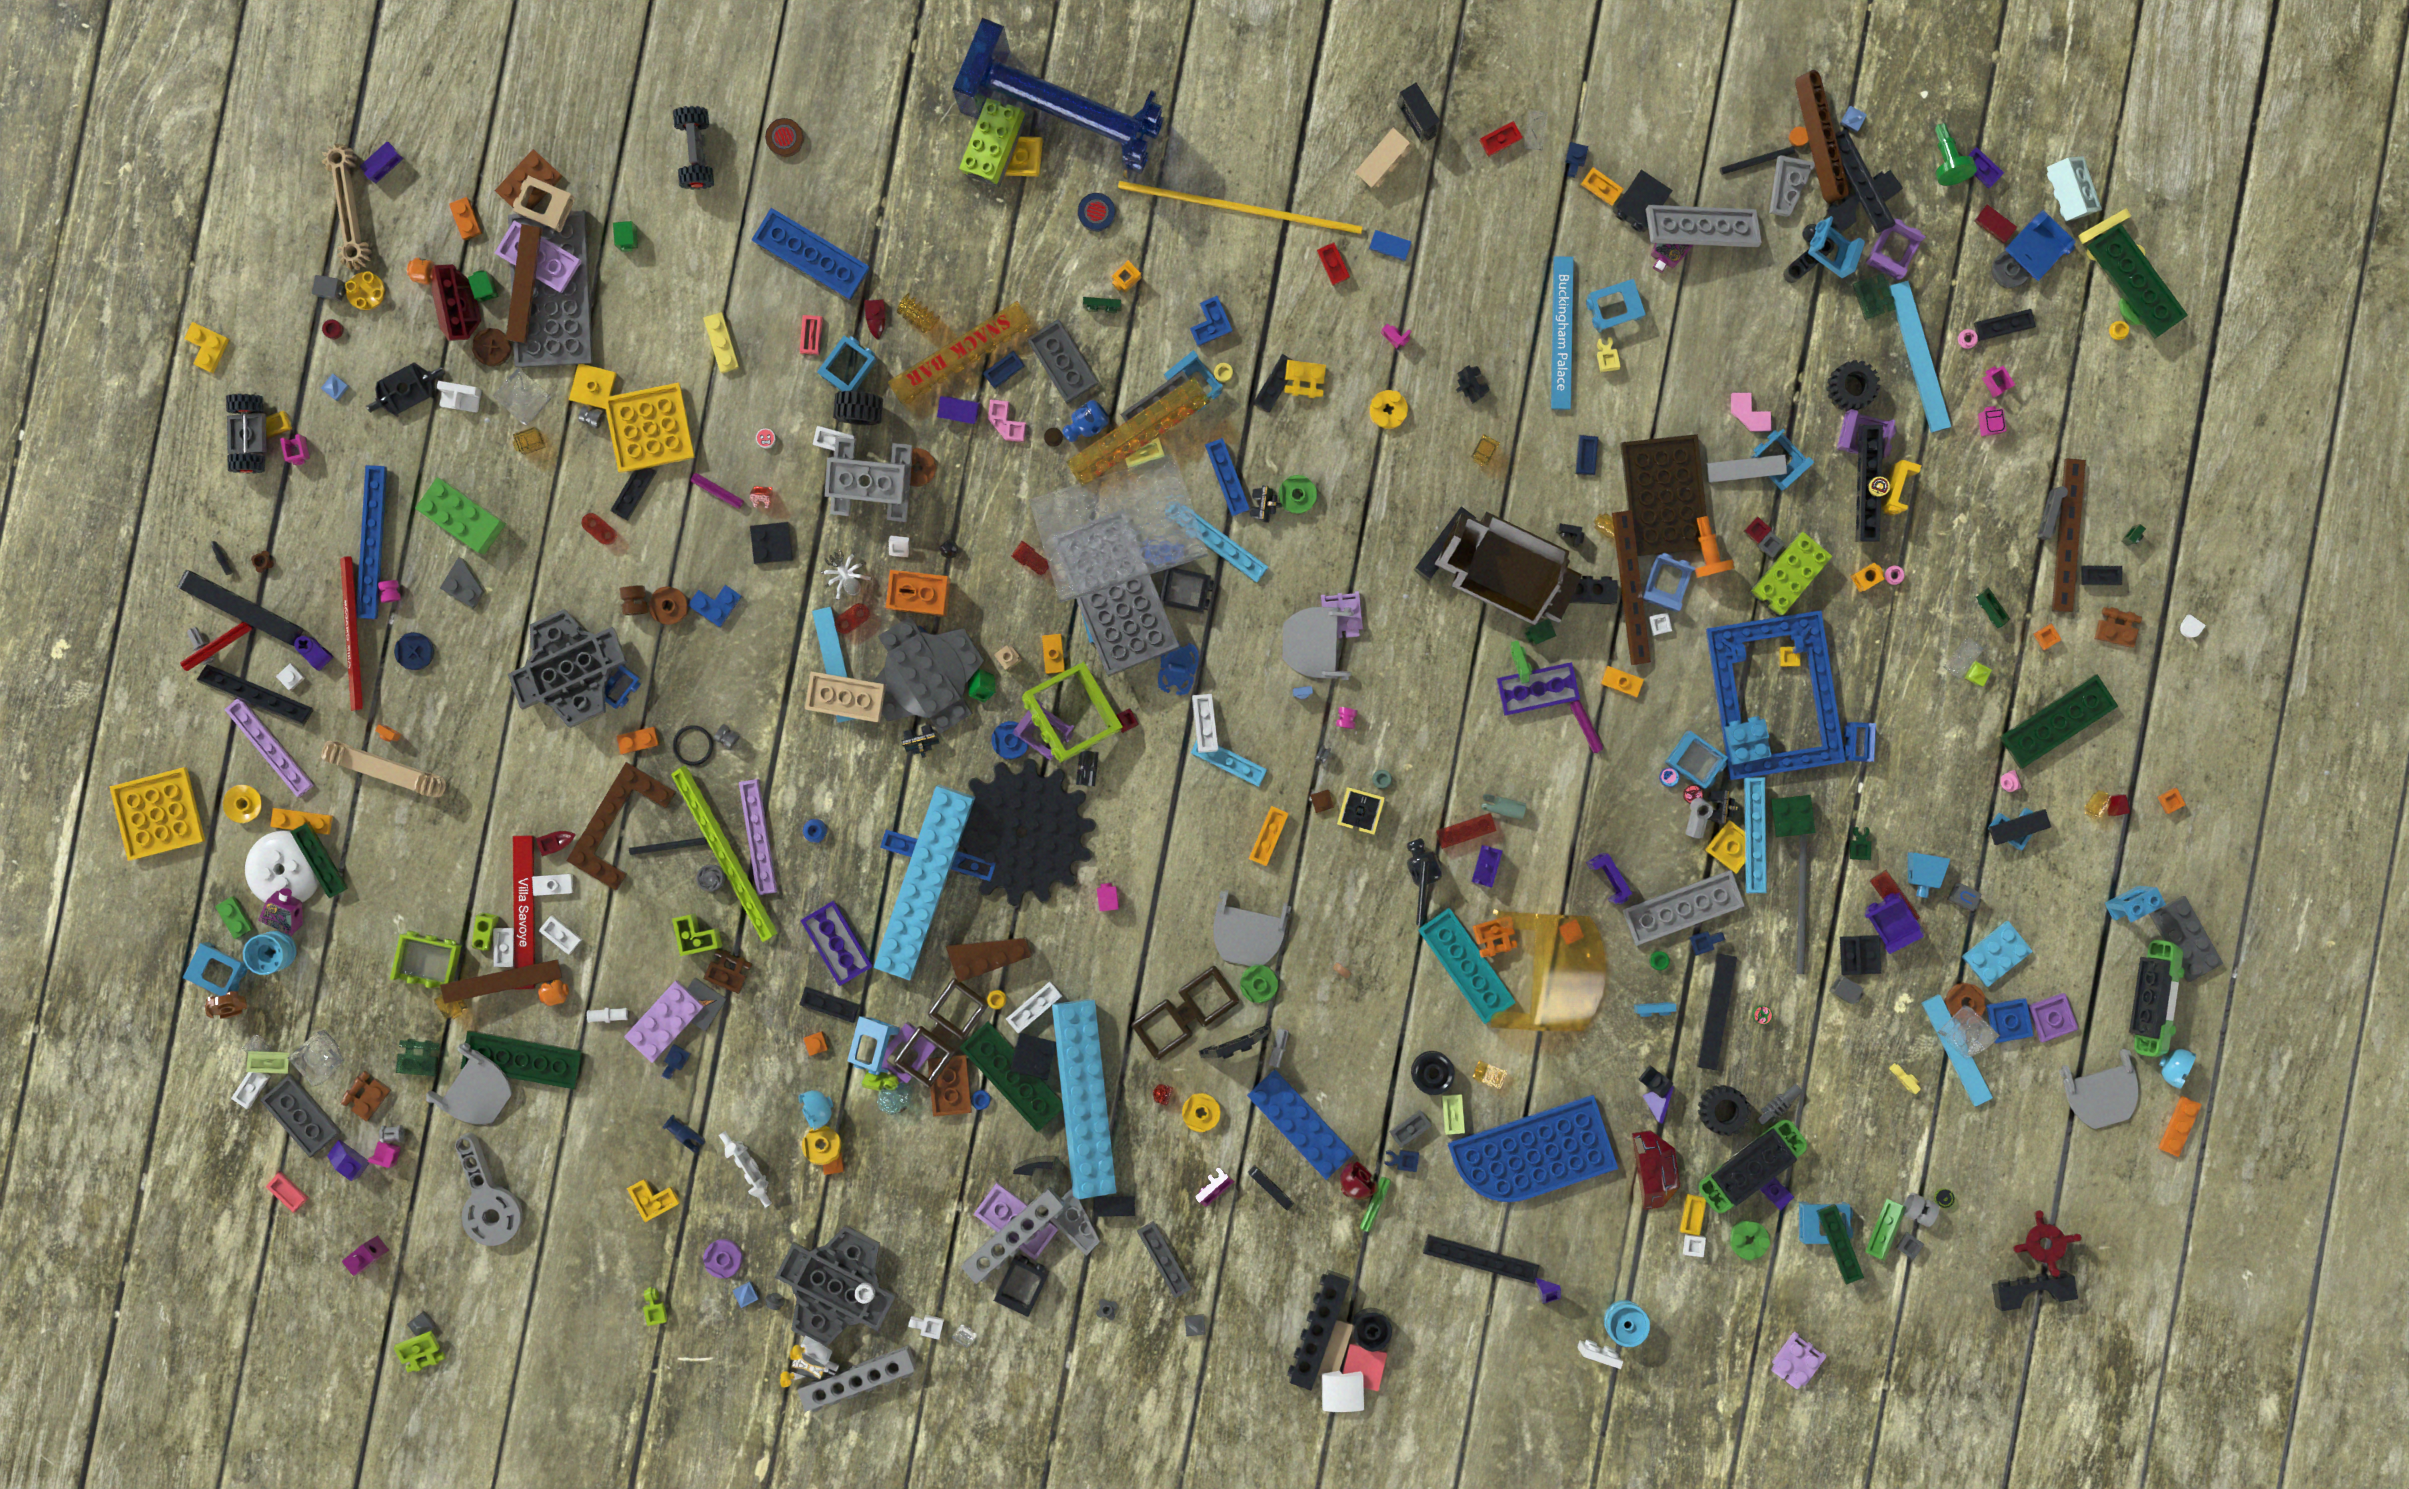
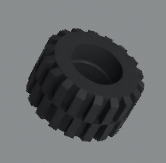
[1826,360,1881,411]
[833,391,883,425]
[1698,1085,1751,1136]

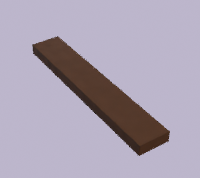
[506,224,542,343]
[440,959,562,1004]

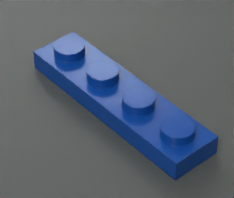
[1205,438,1250,517]

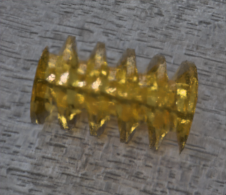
[897,293,940,333]

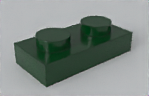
[1083,297,1122,314]
[1976,587,2010,628]

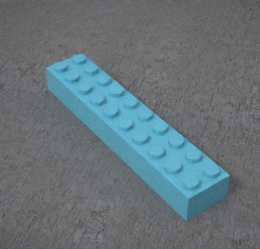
[873,784,975,980]
[1052,999,1116,1199]

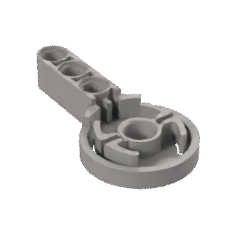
[455,1132,523,1246]

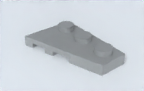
[1769,155,1815,217]
[1045,1187,1100,1256]

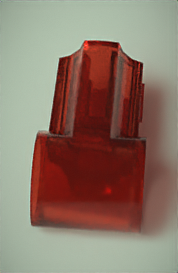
[1011,540,1051,576]

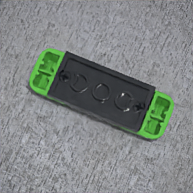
[2129,940,2184,1057]
[1699,1120,1807,1213]

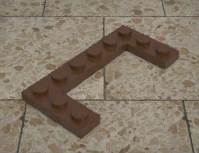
[566,762,677,890]

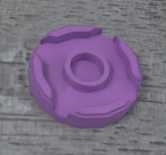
[703,1239,743,1279]

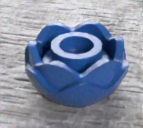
[803,819,827,843]

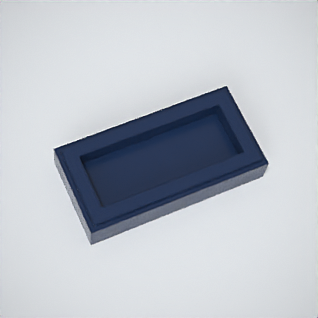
[983,351,1025,389]
[1575,435,1598,475]

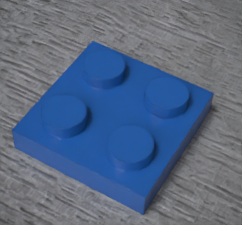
[1986,998,2034,1043]

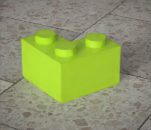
[672,913,723,956]

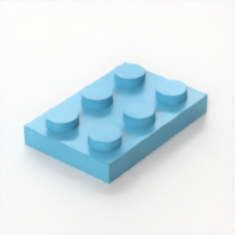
[1961,921,2033,987]

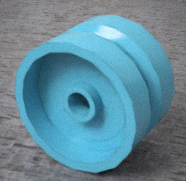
[1604,1300,1650,1347]

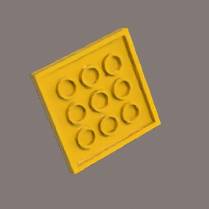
[604,382,695,473]
[109,767,205,861]

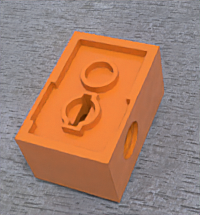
[885,570,951,617]

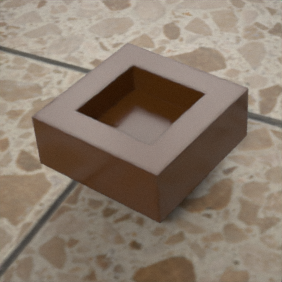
[1310,789,1334,813]

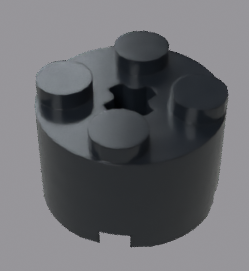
[1352,1307,1392,1352]

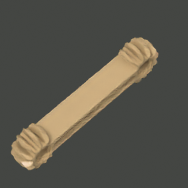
[322,143,372,270]
[321,741,447,797]

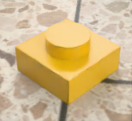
[1779,647,1800,667]

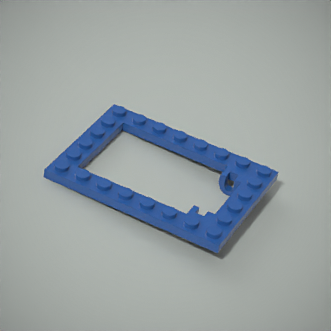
[1706,610,1846,780]

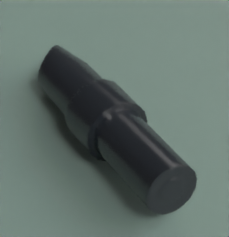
[211,541,233,575]

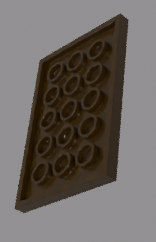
[1620,434,1707,556]

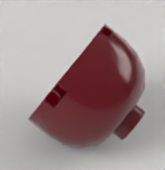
[1340,1161,1378,1200]

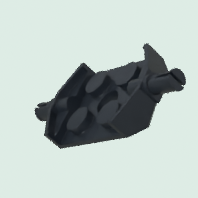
[366,362,445,417]

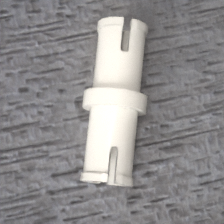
[587,1007,628,1023]

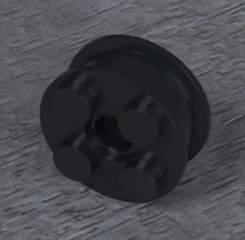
[1411,1051,1455,1095]

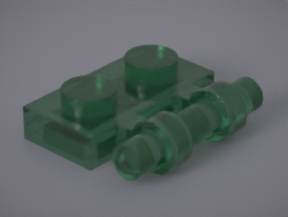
[1852,274,1896,320]
[396,1039,440,1076]

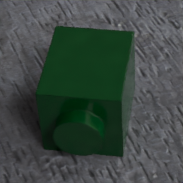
[1525,619,1557,646]

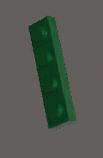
[290,822,348,899]
[1816,1204,1864,1285]

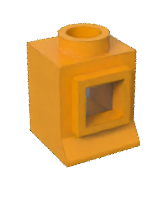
[1112,260,1142,293]

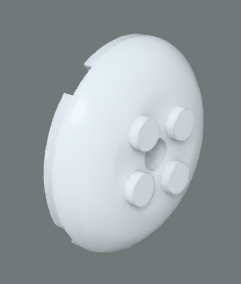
[245,831,320,903]

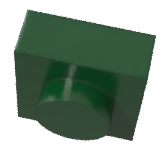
[2121,524,2146,546]

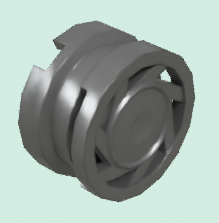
[696,864,726,891]

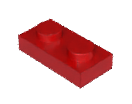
[1479,121,1523,157]
[1317,242,1350,286]

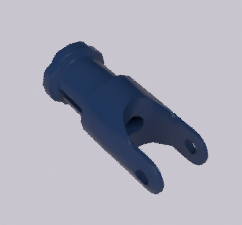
[662,1115,706,1153]

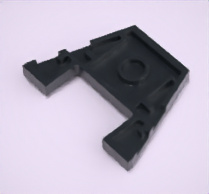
[1198,1024,1271,1059]

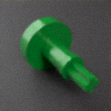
[1935,123,1977,186]

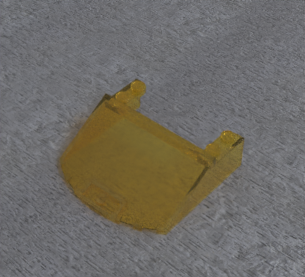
[1487,910,1606,1031]

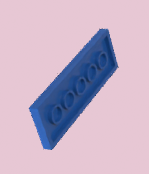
[752,208,870,300]
[1247,1069,1354,1180]

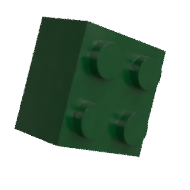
[1771,795,1816,837]

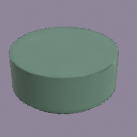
[1372,770,1392,789]

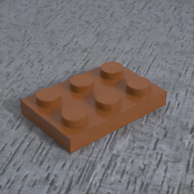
[494,149,563,210]
[927,1054,972,1117]

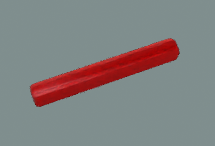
[180,621,252,671]

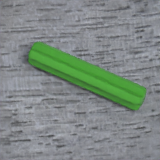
[1360,1177,1391,1232]

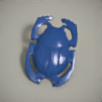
[1158,640,1199,695]

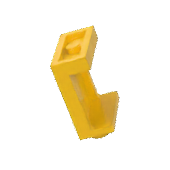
[1881,460,1921,516]

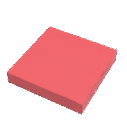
[1342,1343,1387,1391]

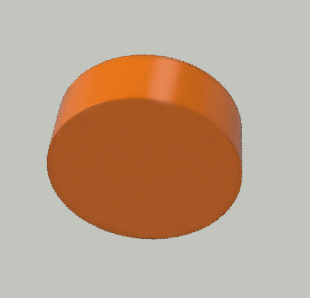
[1789,126,1809,147]

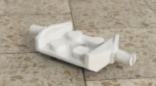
[719,1131,772,1208]

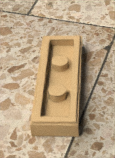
[1318,1319,1352,1376]

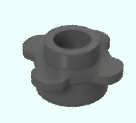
[1096,1298,1118,1320]

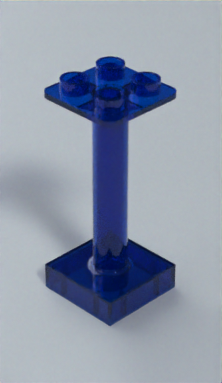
[952,17,1164,180]

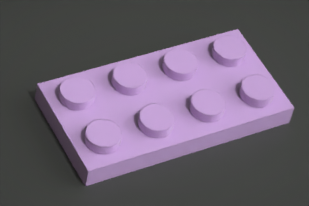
[494,220,582,294]
[624,980,704,1063]
[974,1182,1059,1260]

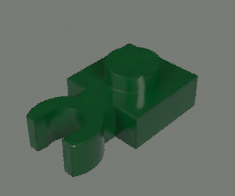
[1850,827,1872,860]

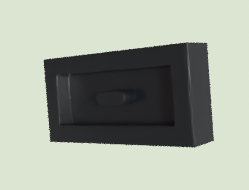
[2081,565,2122,586]

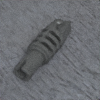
[1757,1084,1803,1126]

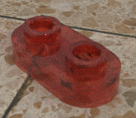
[581,513,617,545]
[834,603,870,634]

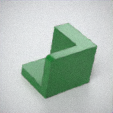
[968,668,996,703]

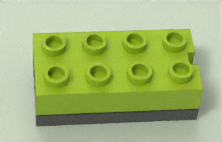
[959,98,1028,187]
[1749,532,1832,617]

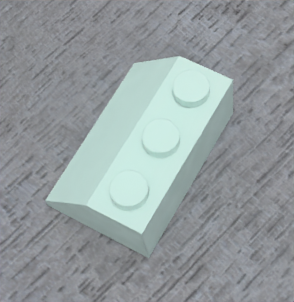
[2047,156,2102,221]

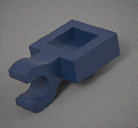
[1565,142,1589,178]
[1689,931,1726,956]
[661,1044,691,1080]

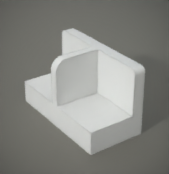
[437,381,482,413]

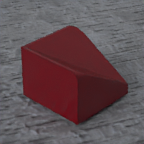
[2105,794,2130,816]

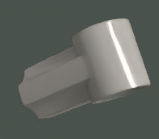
[1685,798,1713,839]

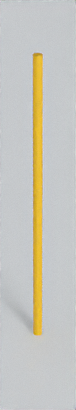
[1118,181,1363,234]

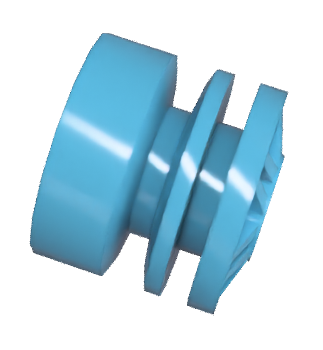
[243,930,297,975]

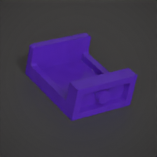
[1586,853,1632,905]
[1865,892,1924,954]

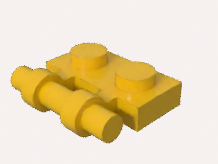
[1284,360,1326,398]

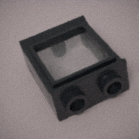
[1159,566,1214,614]

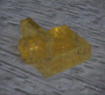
[1473,1061,1507,1089]

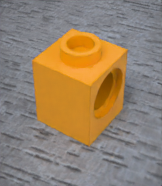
[1850,563,1884,592]

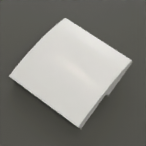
[1322,1371,1364,1412]

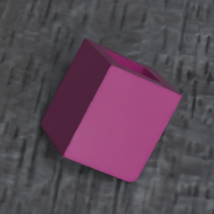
[368,1141,401,1168]

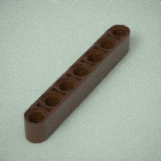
[1795,70,1849,204]

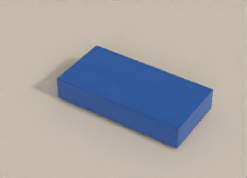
[1369,230,1412,261]

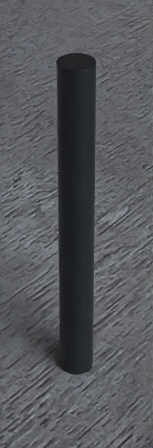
[1720,146,1795,175]
[629,837,707,855]
[1416,858,1429,926]

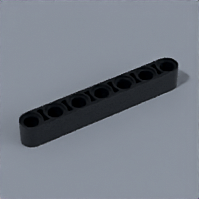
[177,570,304,646]

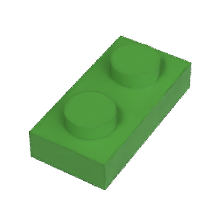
[1510,641,1532,684]
[215,896,254,939]

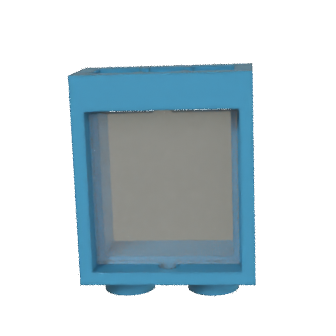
[1665,731,1728,789]

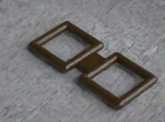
[1131,966,1240,1060]
[894,978,989,1088]

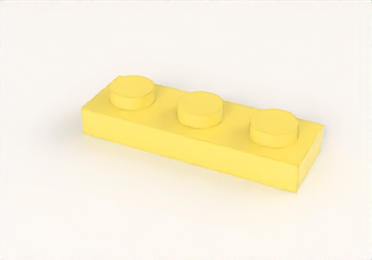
[703,312,740,373]

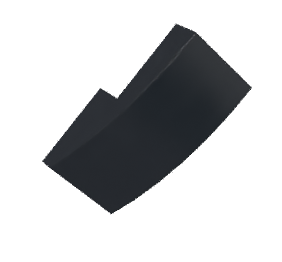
[1093,1196,1135,1217]

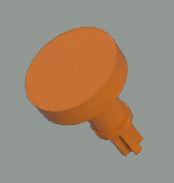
[1695,516,1735,578]

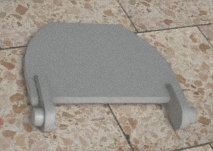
[1282,607,1354,680]
[1213,889,1291,966]
[426,1043,512,1124]
[2059,1049,2138,1129]

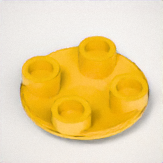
[345,271,385,310]

